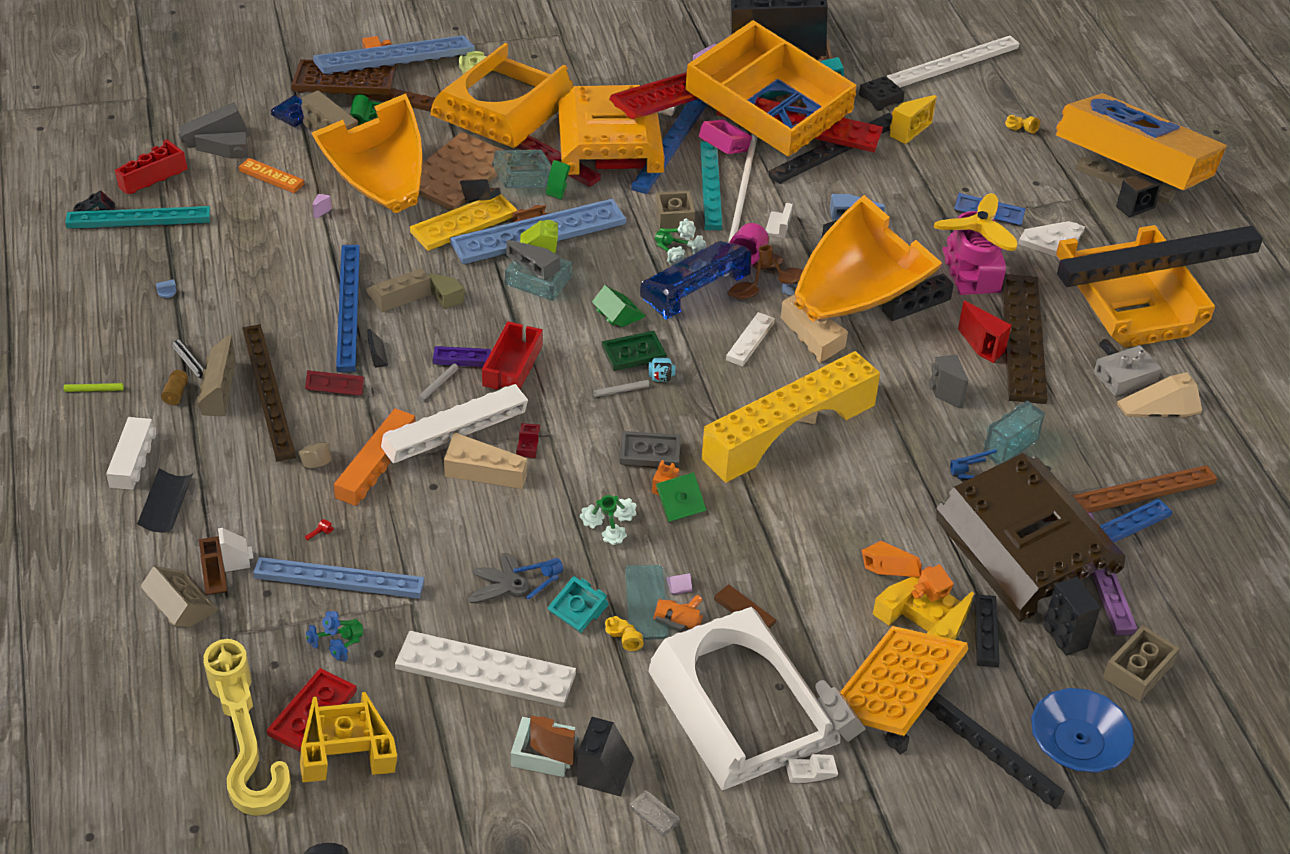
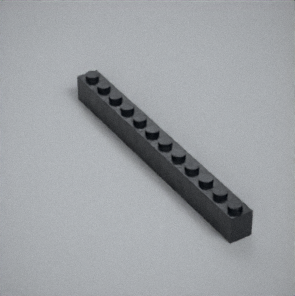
[1057,226,1263,288]

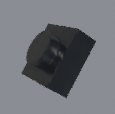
[885,732,910,755]

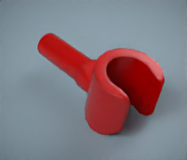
[304,519,334,541]

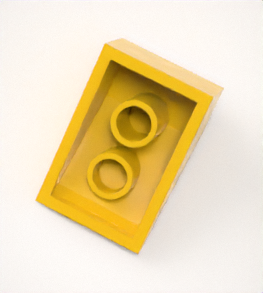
[890,95,937,144]

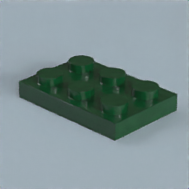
[602,331,667,371]

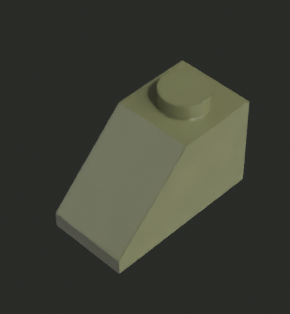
[428,273,465,309]

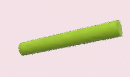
[64,383,124,392]

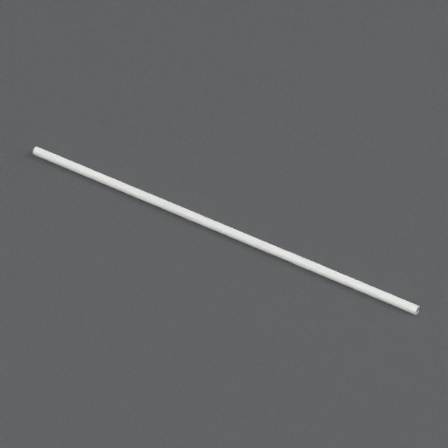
[722,133,758,276]

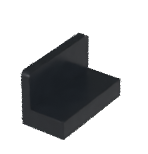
[460,179,501,200]

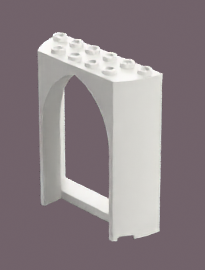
[648,607,840,791]

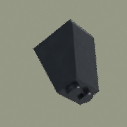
[577,717,634,797]

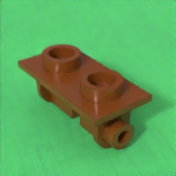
[511,205,548,222]

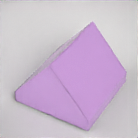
[666,574,692,595]

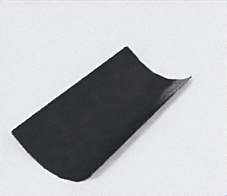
[137,468,193,533]

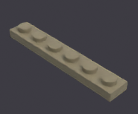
[1075,156,1176,205]

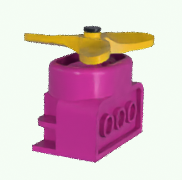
[934,193,1017,295]

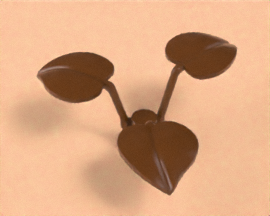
[727,245,803,299]

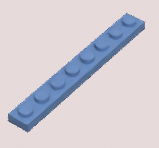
[253,557,425,599]

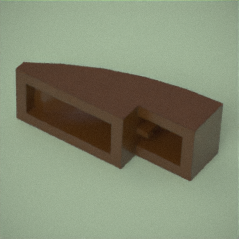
[198,536,227,595]

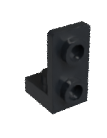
[73,190,115,212]

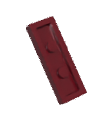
[305,370,365,396]

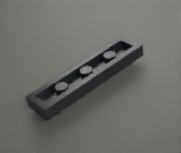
[974,594,1000,667]

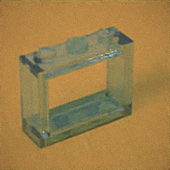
[492,150,552,188]
[505,258,573,301]

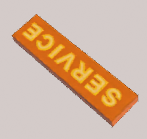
[239,158,305,193]

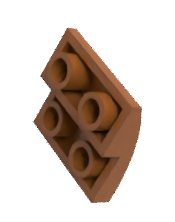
[530,716,575,765]

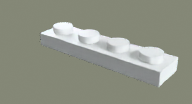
[726,312,775,367]

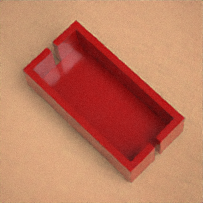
[482,321,543,390]

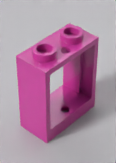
[699,120,752,154]

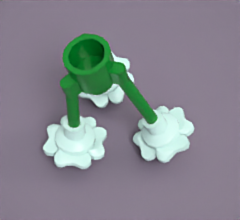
[655,218,706,266]
[580,495,637,545]

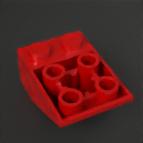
[958,301,1012,363]

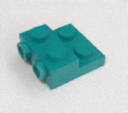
[547,576,609,634]

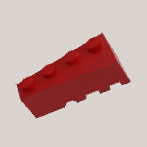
[114,139,188,194]

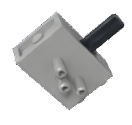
[1094,339,1162,396]

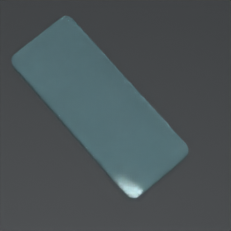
[625,565,668,640]

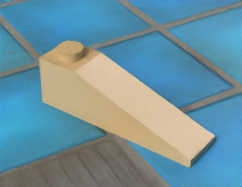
[1117,372,1202,417]

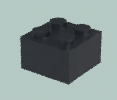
[1116,173,1163,218]

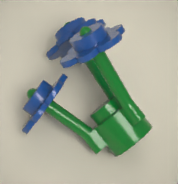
[306,611,363,662]

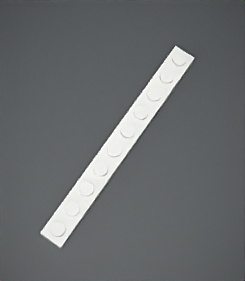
[887,36,1019,87]

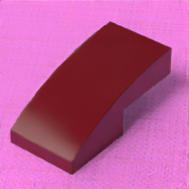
[516,423,541,458]

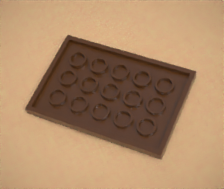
[291,59,396,96]

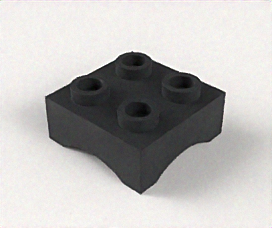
[859,76,905,111]

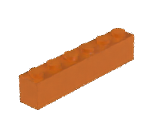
[333,408,416,506]

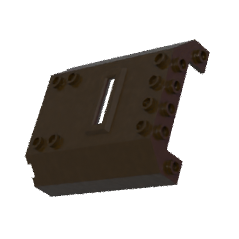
[936,453,1126,622]

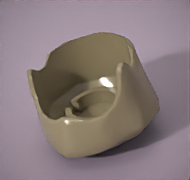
[299,442,331,468]

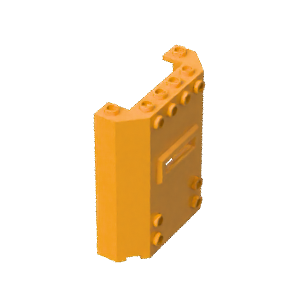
[558,85,664,175]
[1056,225,1215,348]

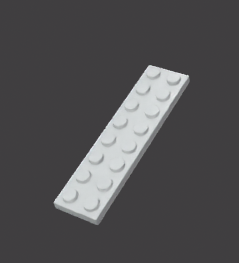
[395,631,576,708]

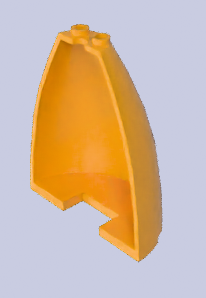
[312,94,423,213]
[794,195,942,322]

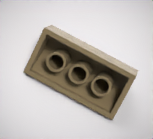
[197,335,236,416]

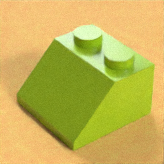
[520,220,558,254]

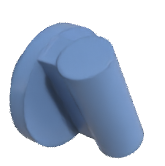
[156,279,176,298]

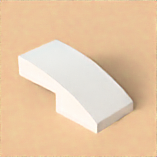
[785,754,838,783]

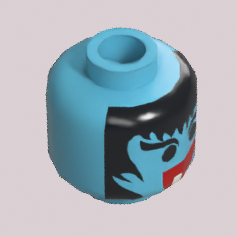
[649,358,676,382]

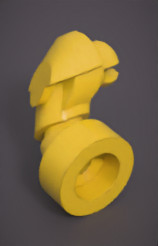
[1005,115,1040,134]
[605,616,644,651]

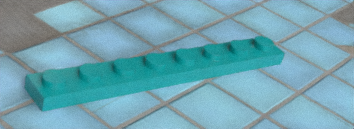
[700,141,722,231]
[65,206,211,229]

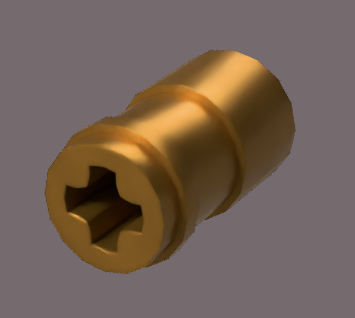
[161,370,188,405]

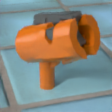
[653,595,703,631]

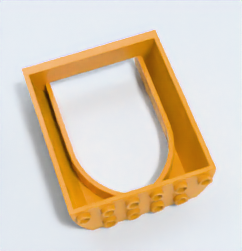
[430,43,574,148]

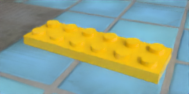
[410,194,517,251]

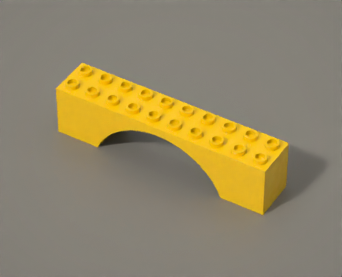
[702,351,880,483]

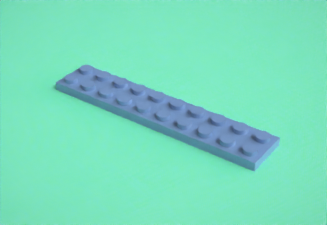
[313,35,475,74]
[450,199,626,264]

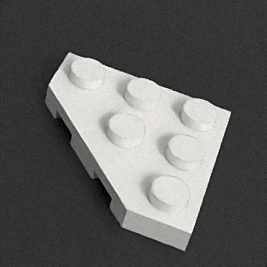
[1018,221,1085,257]

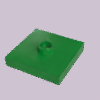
[656,472,706,522]

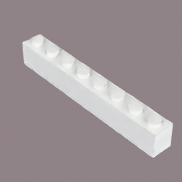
[381,384,528,464]

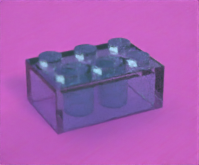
[983,400,1045,465]

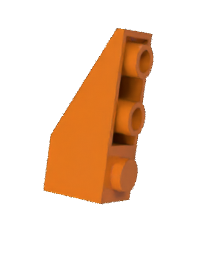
[862,541,922,577]

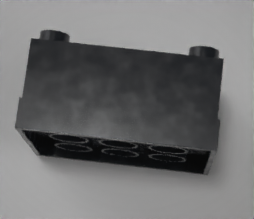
[729,0,828,60]

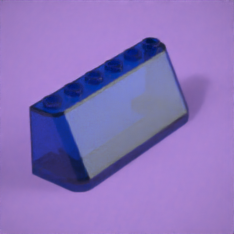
[640,241,752,320]

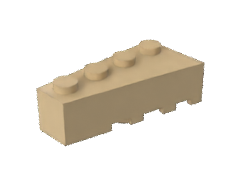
[781,294,848,363]
[444,432,527,489]

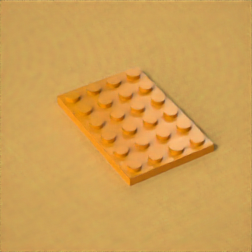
[840,626,968,736]

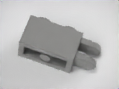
[815,680,866,742]

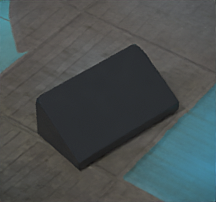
[367,329,388,368]

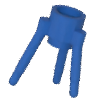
[950,449,997,479]
[513,558,563,599]

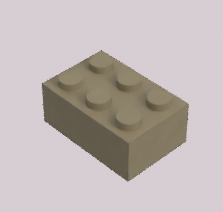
[1103,625,1180,702]

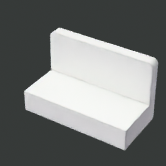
[766,203,793,238]

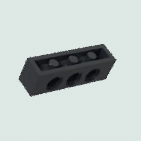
[882,273,954,321]

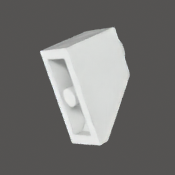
[218,528,253,572]

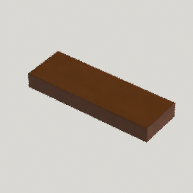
[714,584,776,628]

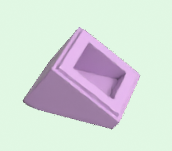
[312,194,332,218]

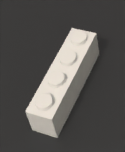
[106,417,156,490]

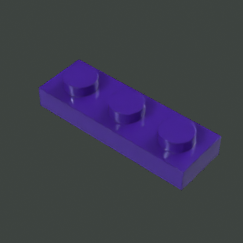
[433,346,491,367]

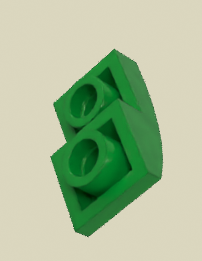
[546,160,571,200]

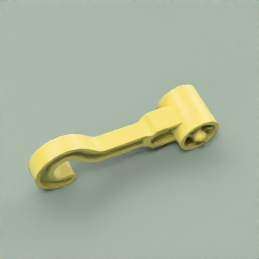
[203,639,291,816]

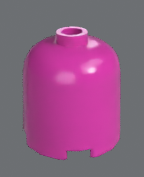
[728,223,769,266]

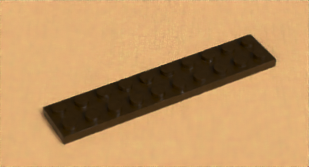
[1002,274,1048,404]

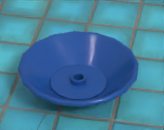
[1031,688,1134,773]

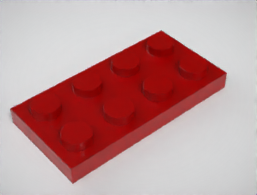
[266,668,357,752]

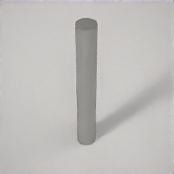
[417,364,459,402]
[593,380,650,398]

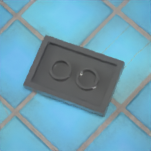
[620,431,681,468]

